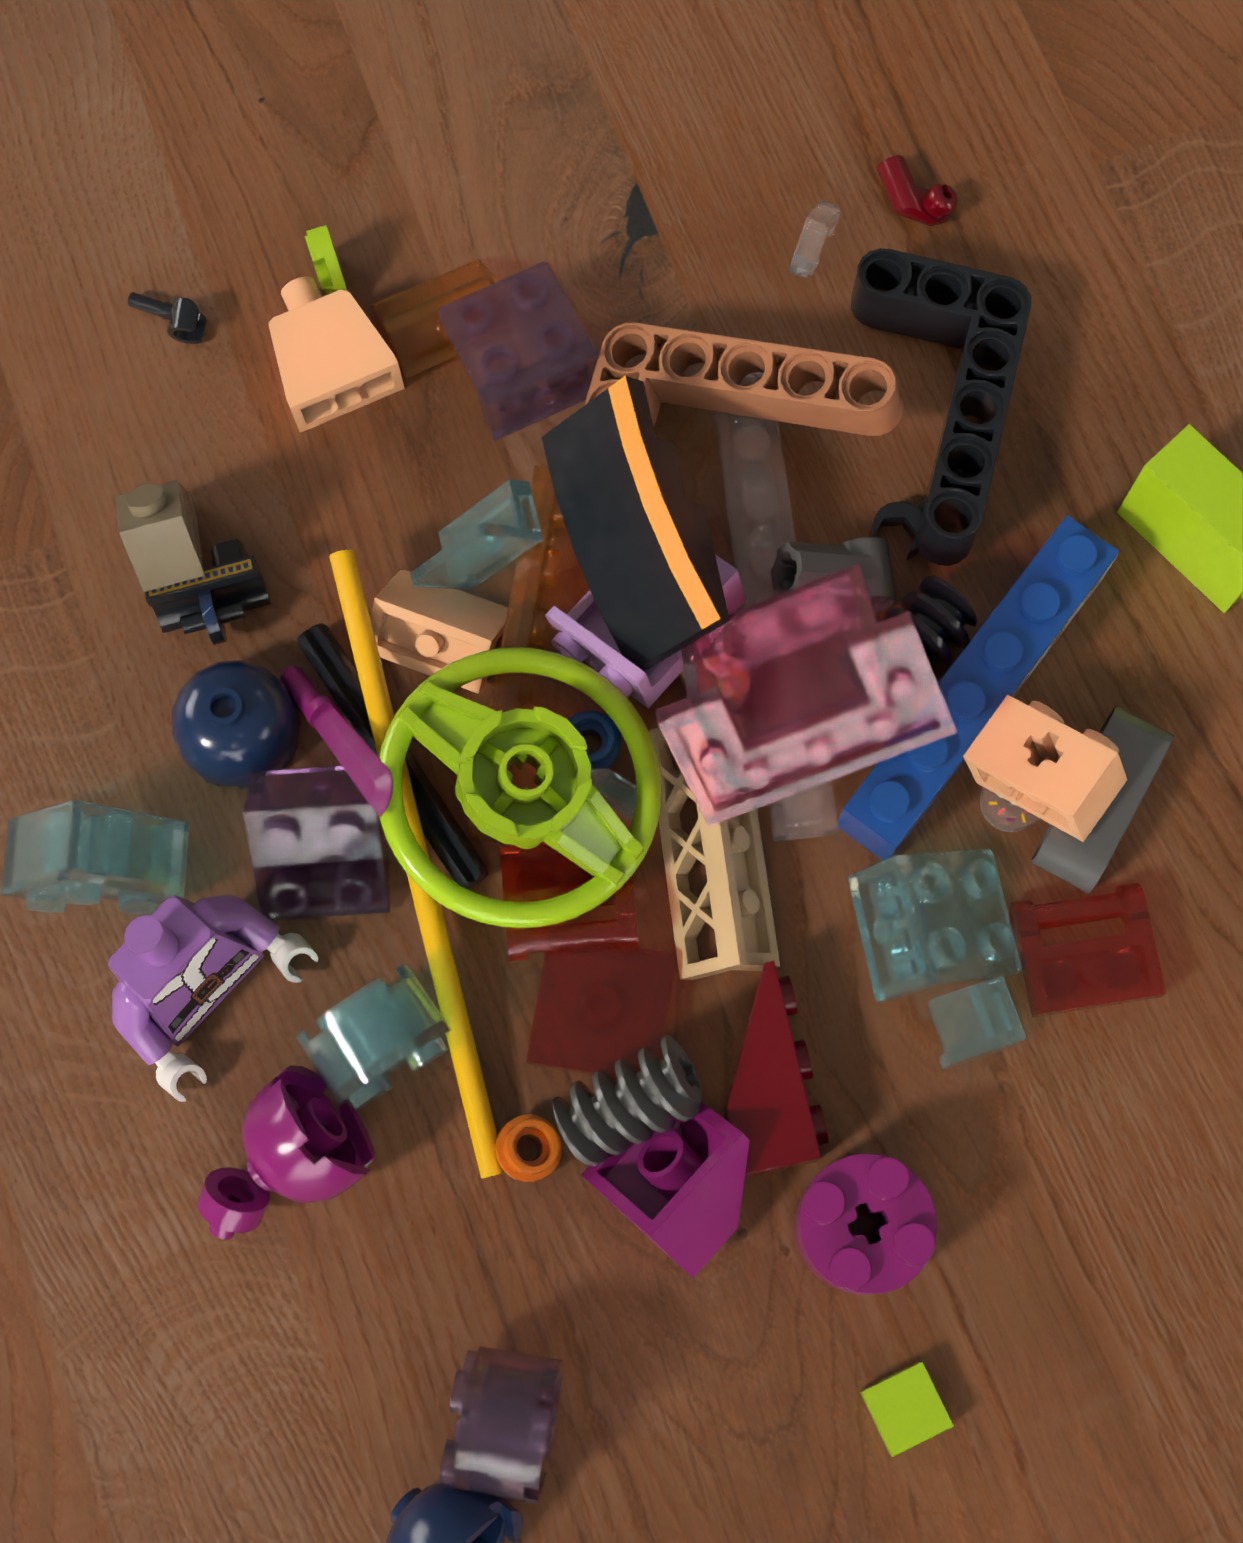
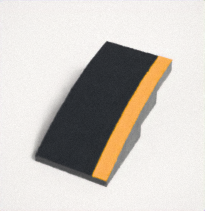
[541,375,730,672]

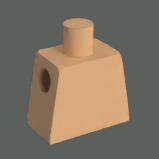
[268,277,405,433]

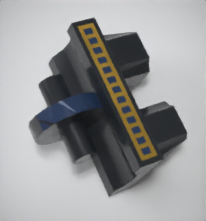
[145,539,271,645]

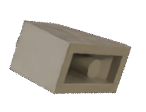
[115,480,205,592]

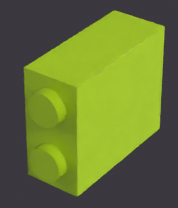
[1117,424,1243,614]

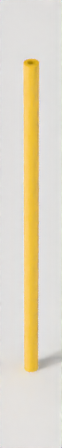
[329,550,505,1179]

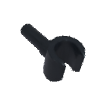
[128,292,207,344]

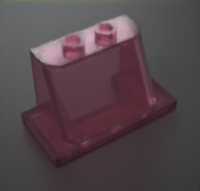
[656,564,957,827]

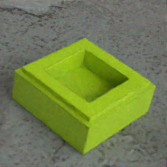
[859,1361,954,1457]

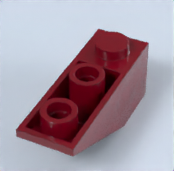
[724,961,829,1178]

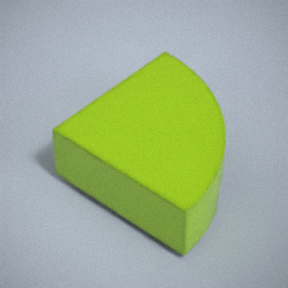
[305,225,347,296]

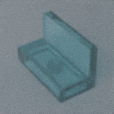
[410,479,543,590]

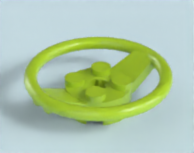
[379,647,662,928]

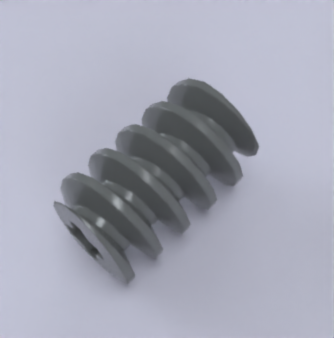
[553,1035,703,1167]

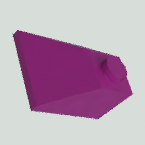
[581,1102,750,1278]

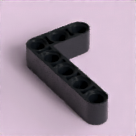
[851,248,1031,566]

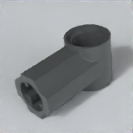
[771,537,897,615]

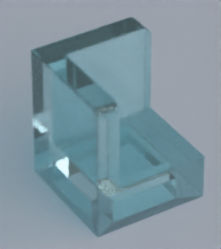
[928,975,1027,1070]

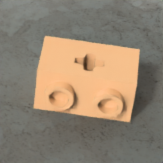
[963,694,1127,842]

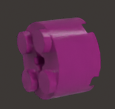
[794,1154,937,1295]

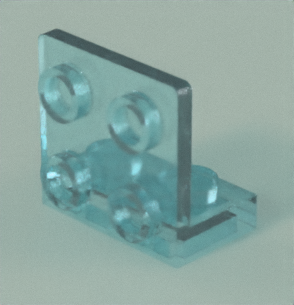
[847,849,1022,1002]

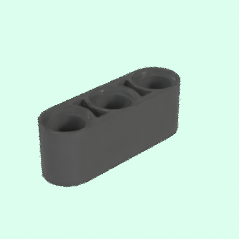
[1030,705,1174,894]

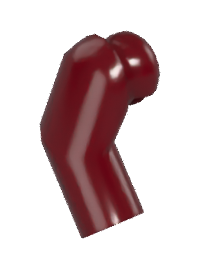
[877,155,958,226]

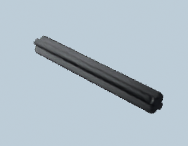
[298,623,488,889]

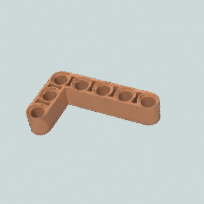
[585,323,904,436]

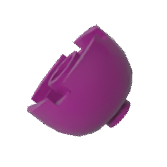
[242,1065,375,1203]

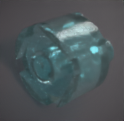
[295,964,452,1109]

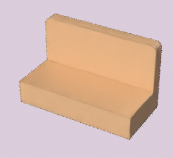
[370,570,514,694]

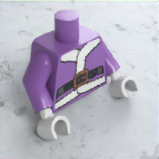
[108,895,319,1102]

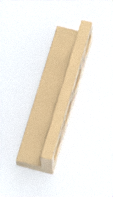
[649,711,780,980]

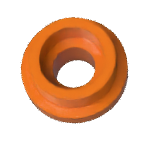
[495,1114,562,1182]

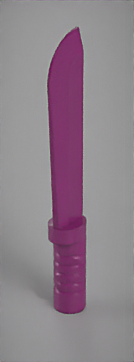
[280,666,393,817]

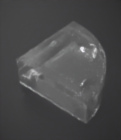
[788,200,841,279]

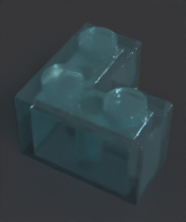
[1,800,189,914]

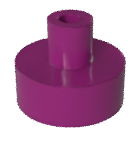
[197,1167,270,1240]

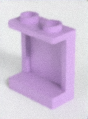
[545,555,746,709]

